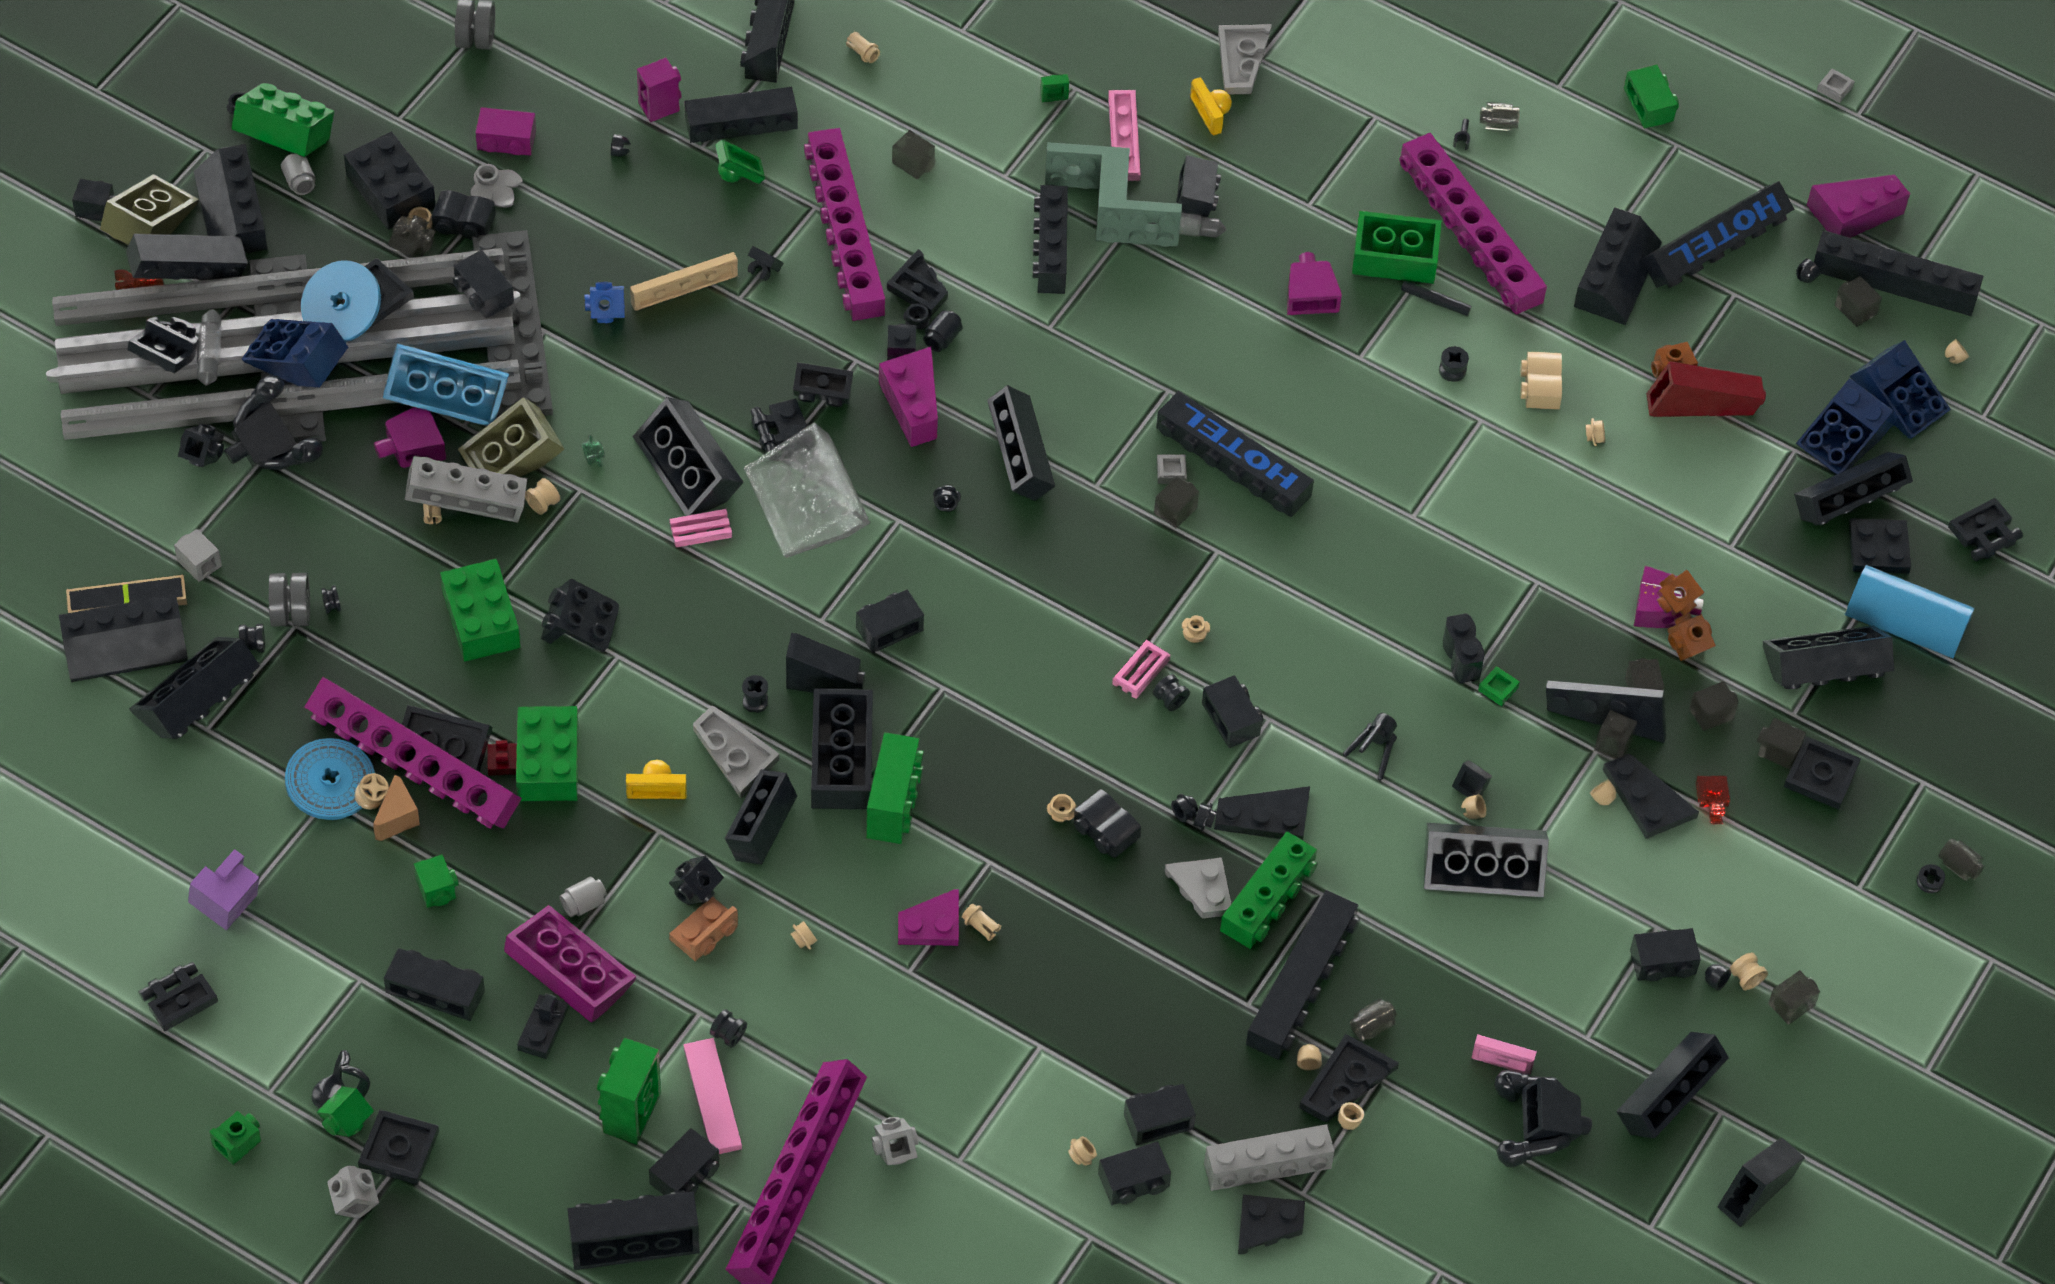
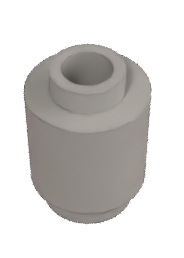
[281,153,316,195]
[559,876,607,917]

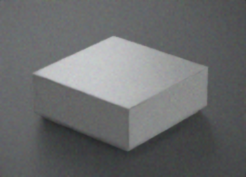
[1817,69,1855,103]
[1157,455,1187,484]

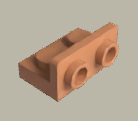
[669,897,738,962]

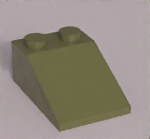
[100,174,199,245]
[458,397,565,477]

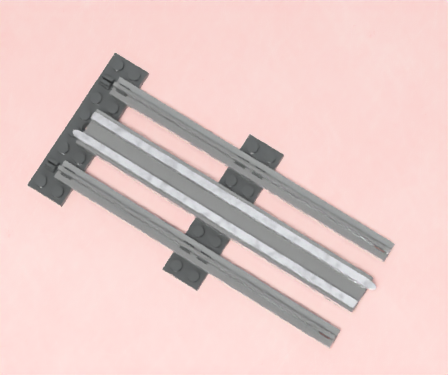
[46,230,553,443]

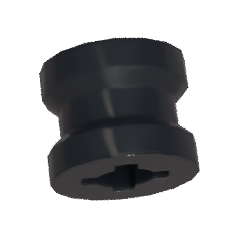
[1439,346,1469,382]
[239,623,265,653]
[1153,674,1190,711]
[710,1009,747,1048]

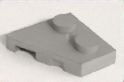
[1164,858,1231,919]

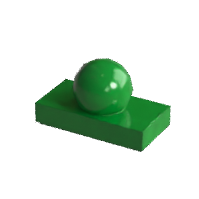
[715,140,765,184]

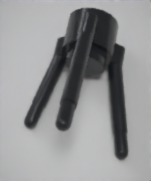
[1343,713,1397,781]

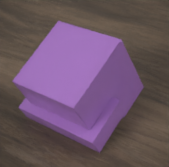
[188,849,259,930]

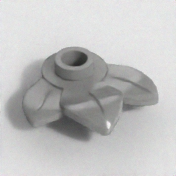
[471,164,523,208]

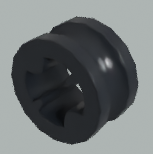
[321,585,341,614]
[1916,864,1945,894]

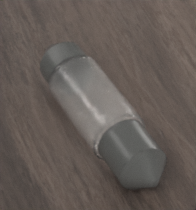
[1149,212,1226,238]
[197,309,222,385]

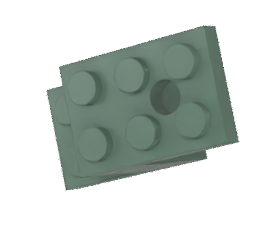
[1045,142,1182,247]

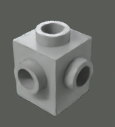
[871,1117,919,1165]
[327,1166,379,1219]

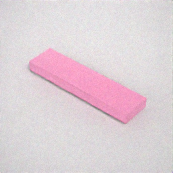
[1108,90,1141,181]
[684,1038,742,1154]

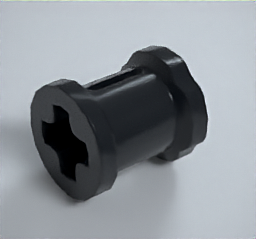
[742,675,768,713]

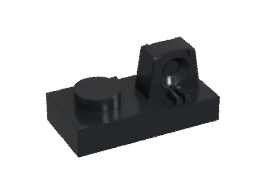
[517,994,569,1059]

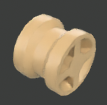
[525,478,560,515]
[354,773,389,810]
[1729,952,1768,990]

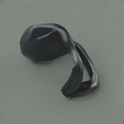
[311,1050,370,1109]

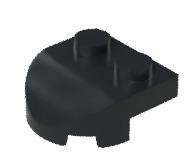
[127,317,198,374]

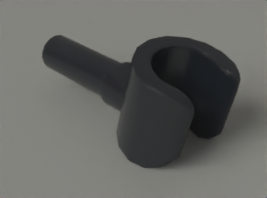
[1453,119,1470,150]

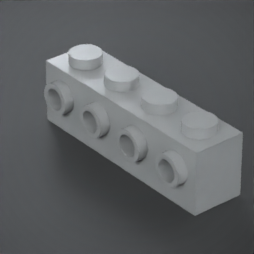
[405,456,527,523]
[1204,1124,1335,1191]

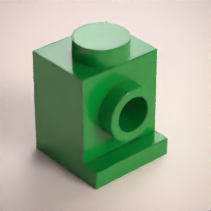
[209,1111,261,1165]

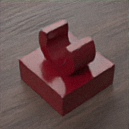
[487,740,517,776]

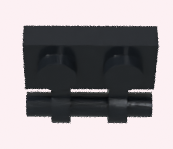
[750,398,814,458]
[1948,498,2023,561]
[138,962,218,1032]

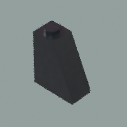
[786,633,865,693]
[1717,1137,1805,1227]

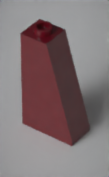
[1646,361,1766,417]

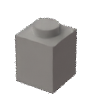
[174,529,222,582]

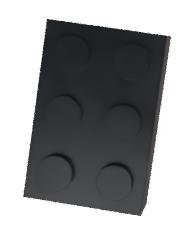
[344,131,436,230]

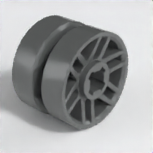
[455,0,496,50]
[269,573,310,627]

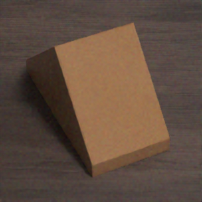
[373,775,420,841]

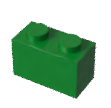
[1624,64,1679,129]

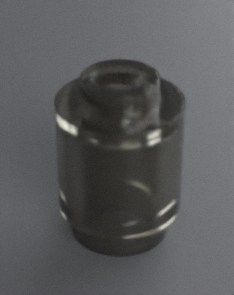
[1479,102,1520,131]
[1938,838,1985,881]
[1350,999,1397,1041]

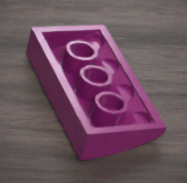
[504,905,636,1023]

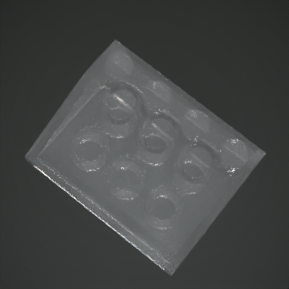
[744,422,870,558]

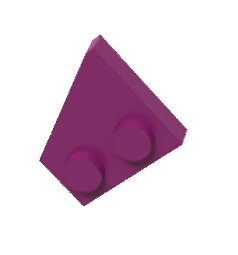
[898,889,959,946]

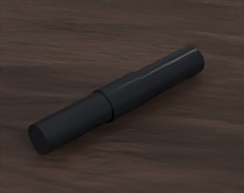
[1401,280,1472,316]

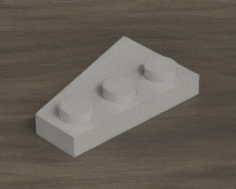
[1218,24,1272,94]
[693,705,779,799]

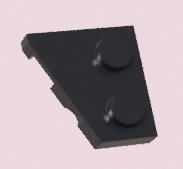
[887,249,948,316]
[1238,1194,1305,1255]

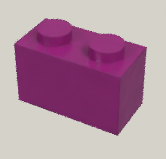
[637,58,682,123]
[475,107,536,156]

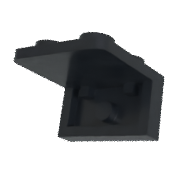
[541,578,619,652]

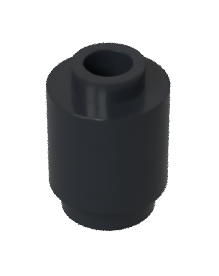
[923,311,963,352]

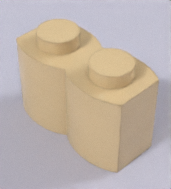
[1520,352,1562,409]

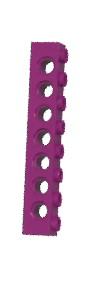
[804,128,885,321]
[1399,132,1547,315]
[304,677,522,829]
[725,1059,867,1284]

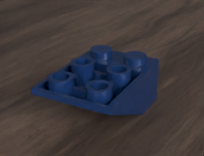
[241,319,348,388]
[1850,340,1951,439]
[1796,378,1897,475]

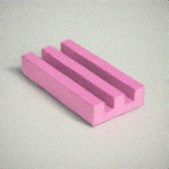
[670,509,732,548]
[1112,640,1170,699]
[1471,1034,1537,1075]

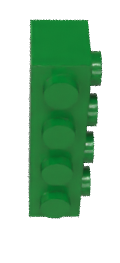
[1220,832,1318,949]

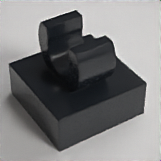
[747,246,784,281]
[1452,760,1492,797]

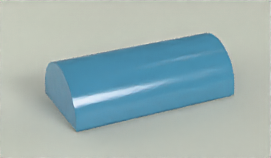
[383,343,509,426]
[1845,565,1975,658]

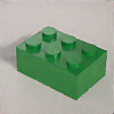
[231,83,335,157]
[1352,211,1442,284]
[440,559,521,662]
[516,706,579,801]
[866,732,924,844]
[597,1038,661,1145]

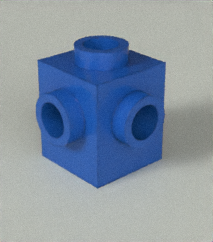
[585,282,625,323]

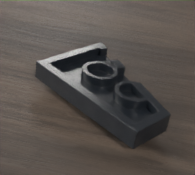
[402,705,493,772]
[1603,753,1699,839]
[1214,786,1310,840]
[1299,1034,1399,1123]

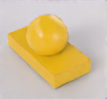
[1190,77,1232,136]
[626,759,687,799]

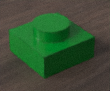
[1040,74,1069,103]
[1478,666,1520,707]

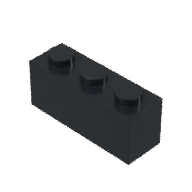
[725,770,797,865]
[384,948,485,1021]

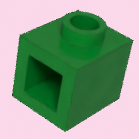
[414,854,459,908]
[317,1086,374,1137]

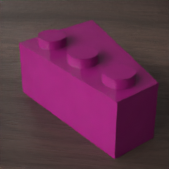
[1807,174,1910,238]
[879,347,938,447]

